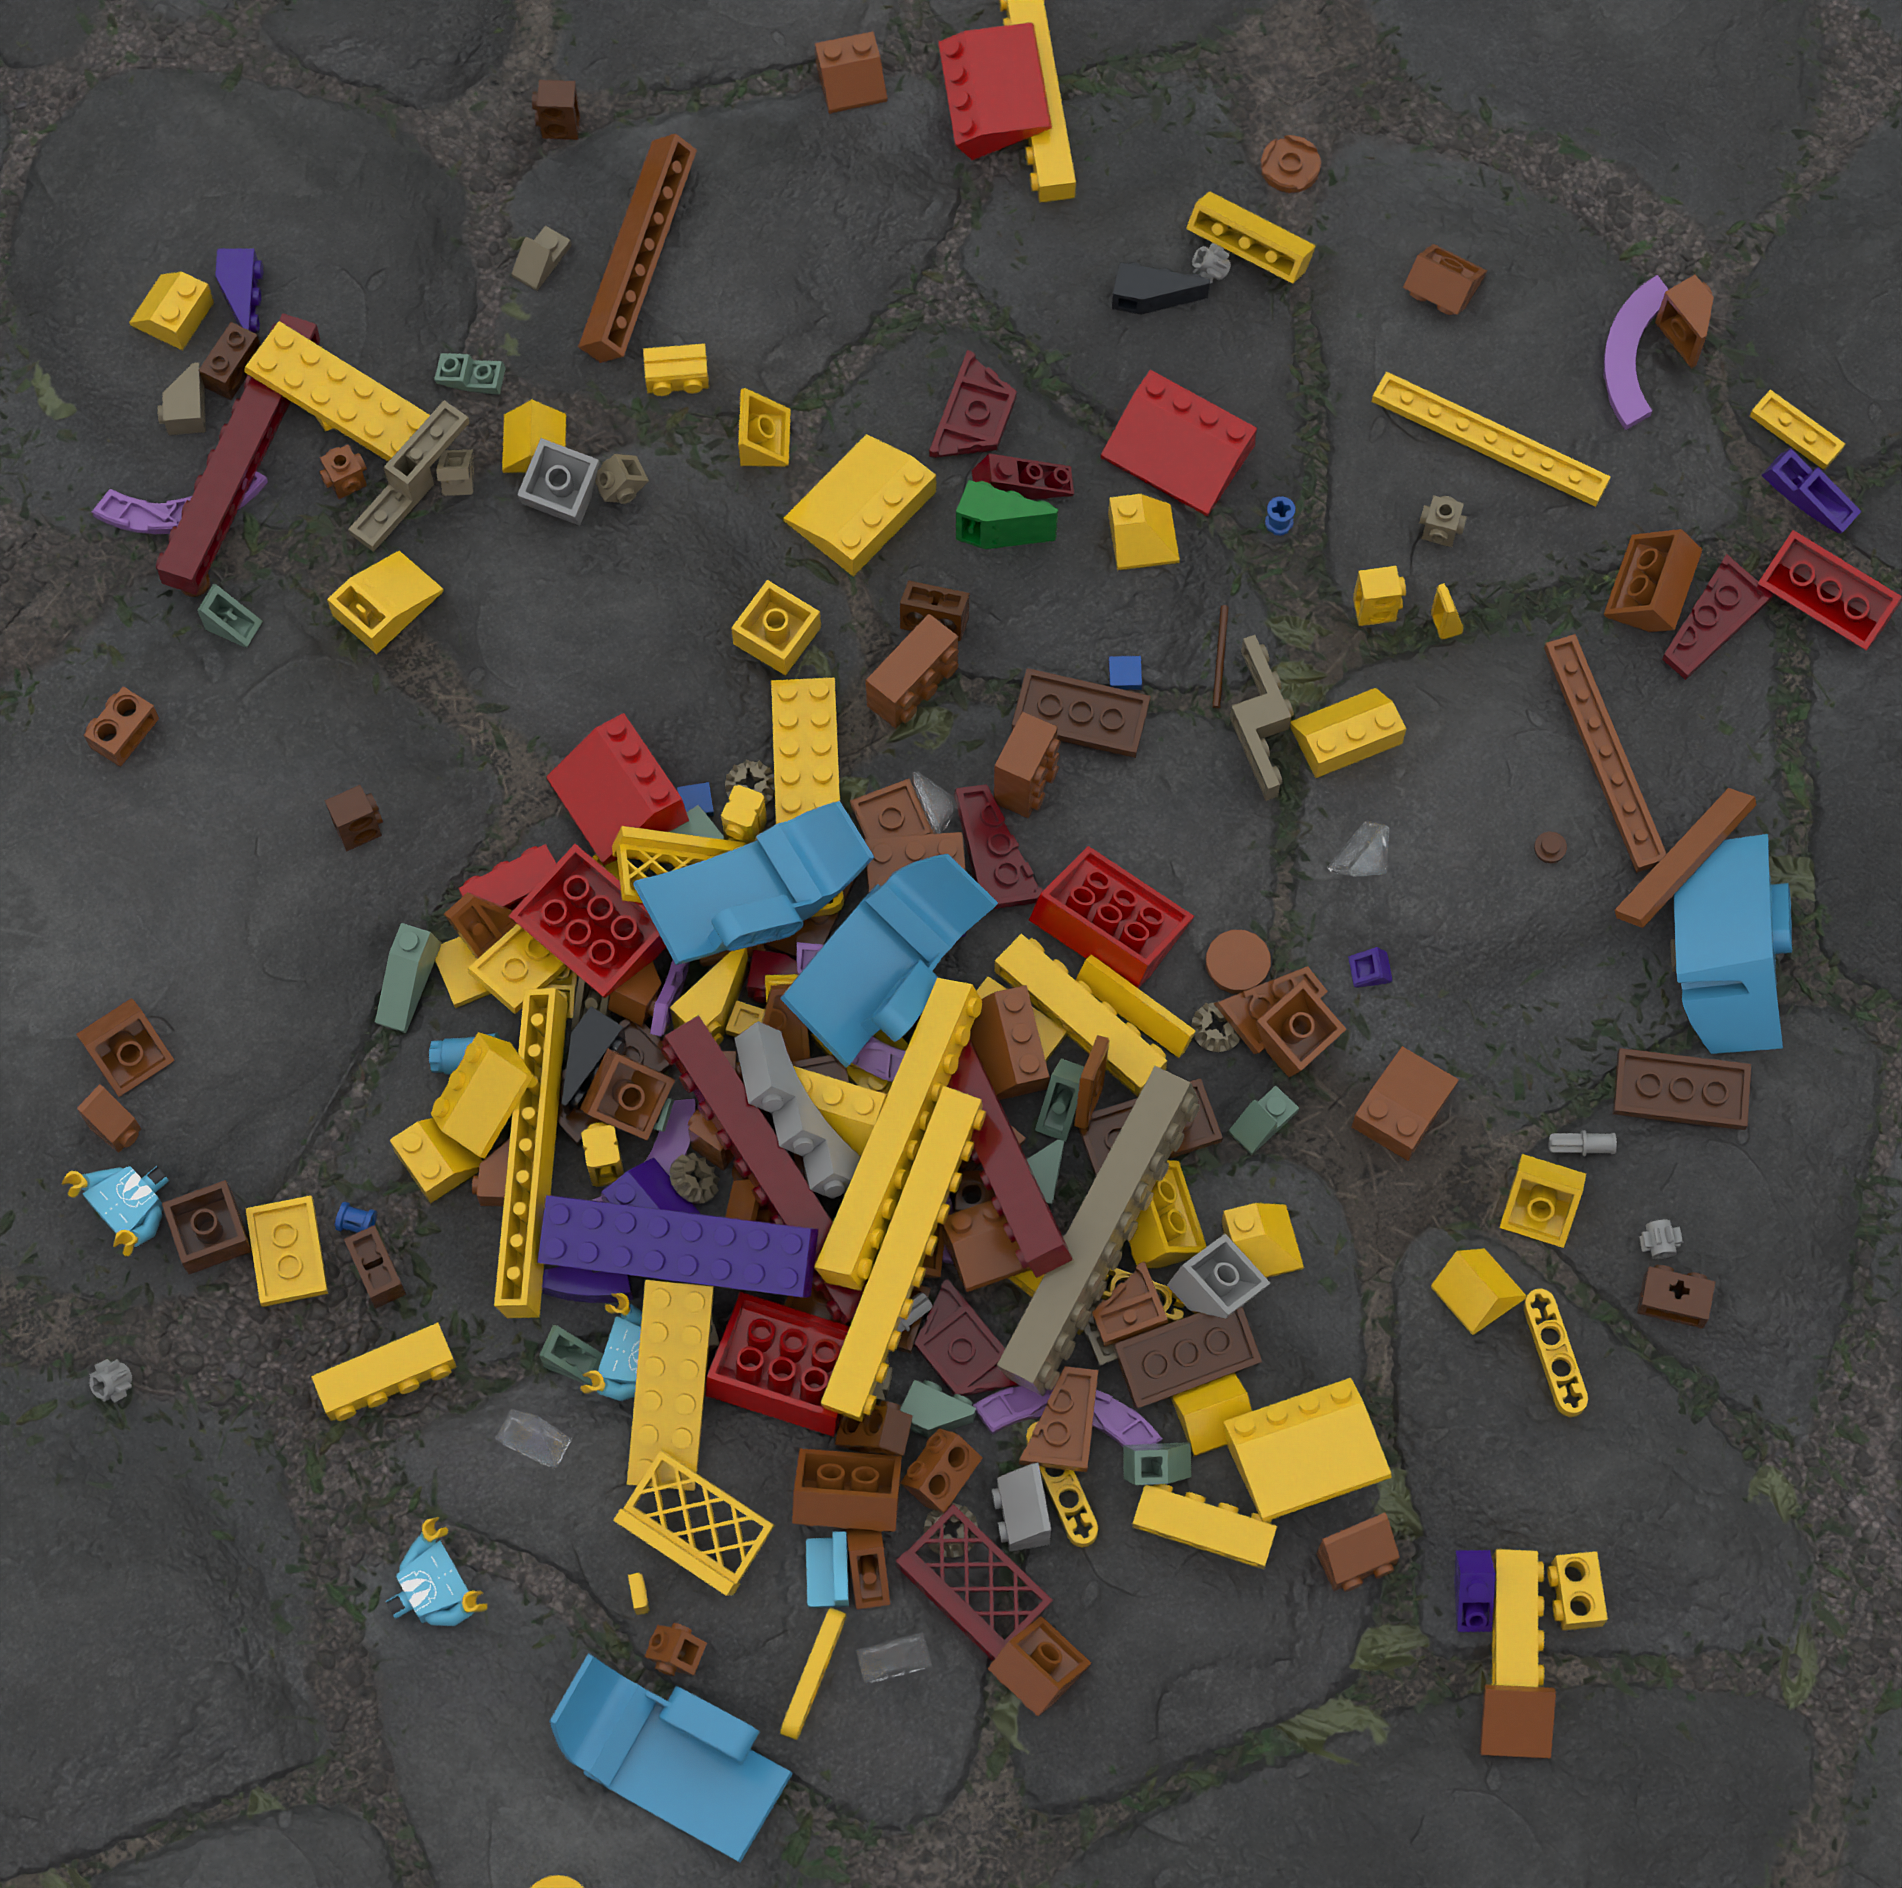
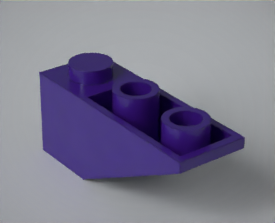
[215,249,263,333]

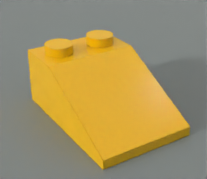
[670,948,749,1046]

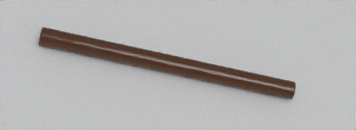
[1212,605,1229,708]

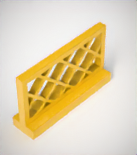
[612,826,746,903]
[613,1450,775,1596]

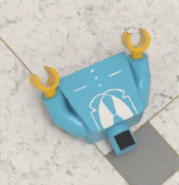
[62,1166,169,1256]
[580,1293,642,1401]
[386,1517,487,1626]

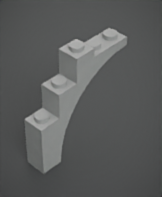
[734,1021,861,1199]

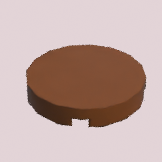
[1260,135,1321,193]
[1206,930,1271,994]

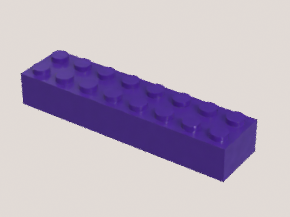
[538,1195,819,1297]

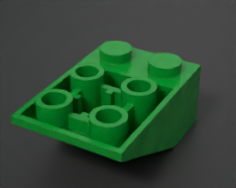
[956,480,1058,549]

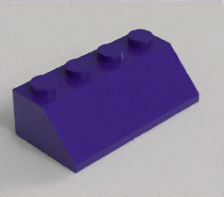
[601,1157,700,1284]

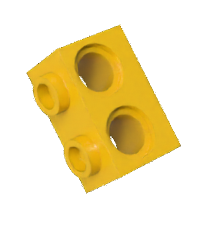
[1353,566,1406,626]
[1547,1551,1608,1631]

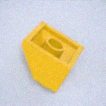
[1108,494,1180,570]
[1221,1203,1304,1278]

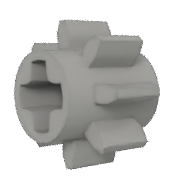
[1192,243,1231,284]
[1639,1220,1683,1259]
[89,1359,132,1402]

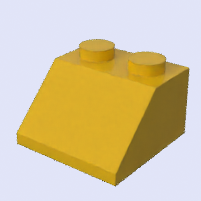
[129,272,214,350]
[390,1118,482,1204]
[1499,1154,1586,1248]

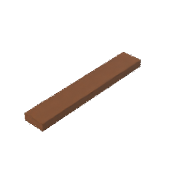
[1614,788,1757,928]

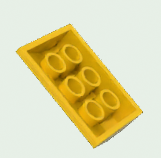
[783,434,936,577]
[1223,1378,1392,1522]

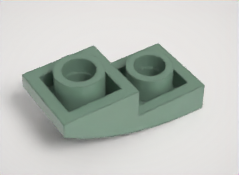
[434,353,506,394]

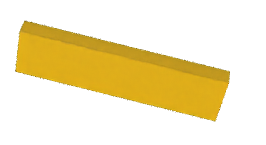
[1075,955,1196,1058]

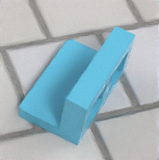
[806,1531,849,1608]

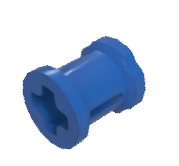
[1265,496,1295,535]
[335,1201,377,1233]

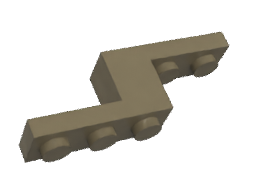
[348,400,470,552]
[1230,635,1294,801]

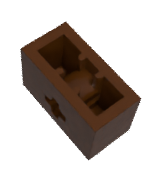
[1637,1265,1716,1328]

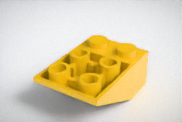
[327,551,444,654]

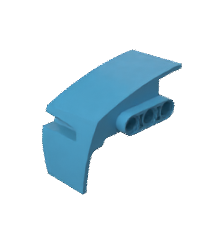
[633,801,874,965]
[1674,834,1792,1054]
[780,854,998,1068]
[550,1654,793,1863]

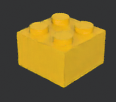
[731,580,821,676]

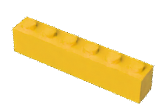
[994,934,1167,1097]

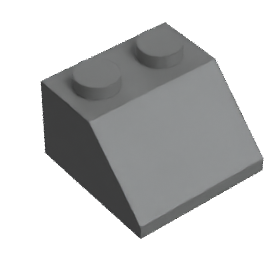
[517,438,600,526]
[1167,1234,1270,1318]
[992,1463,1051,1552]

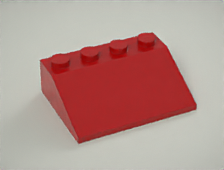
[938,22,1052,160]
[1101,370,1257,517]
[546,713,689,867]
[509,844,666,999]
[1029,846,1194,989]
[706,1292,850,1437]

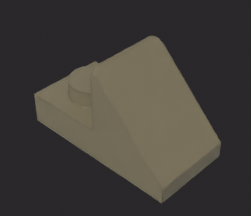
[511,226,571,291]
[436,449,473,496]

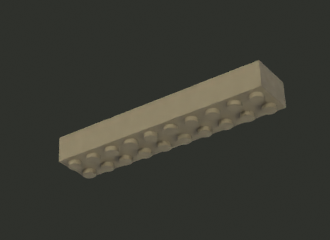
[997,1066,1200,1396]

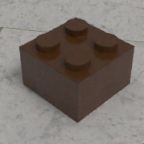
[162,1180,252,1275]

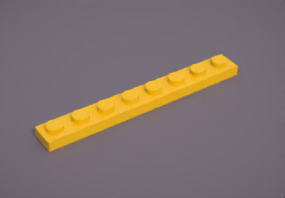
[1371,371,1611,507]

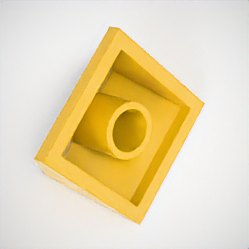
[738,388,791,466]
[502,400,566,473]
[1431,1248,1526,1335]
[1170,1372,1252,1457]

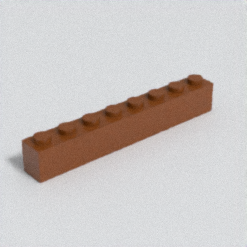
[578,133,697,363]

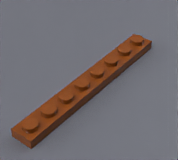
[1544,634,1667,873]

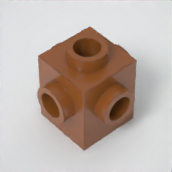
[319,445,367,499]
[644,1623,707,1677]

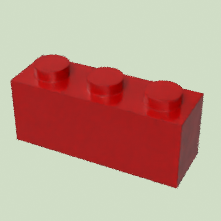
[458,844,556,910]

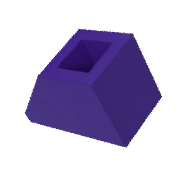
[1454,1550,1495,1632]

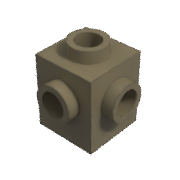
[595,454,649,504]
[1419,495,1467,547]

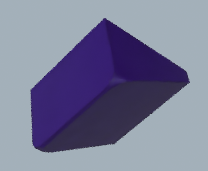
[1348,947,1393,988]

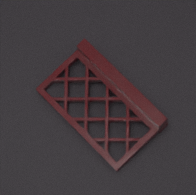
[896,1504,1053,1661]

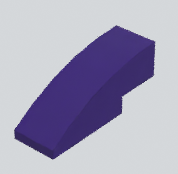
[1761,448,1861,534]
[542,1266,634,1303]

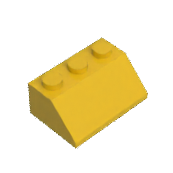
[1290,688,1406,778]
[431,1032,533,1158]
[793,1066,887,1156]
[1129,1160,1207,1268]

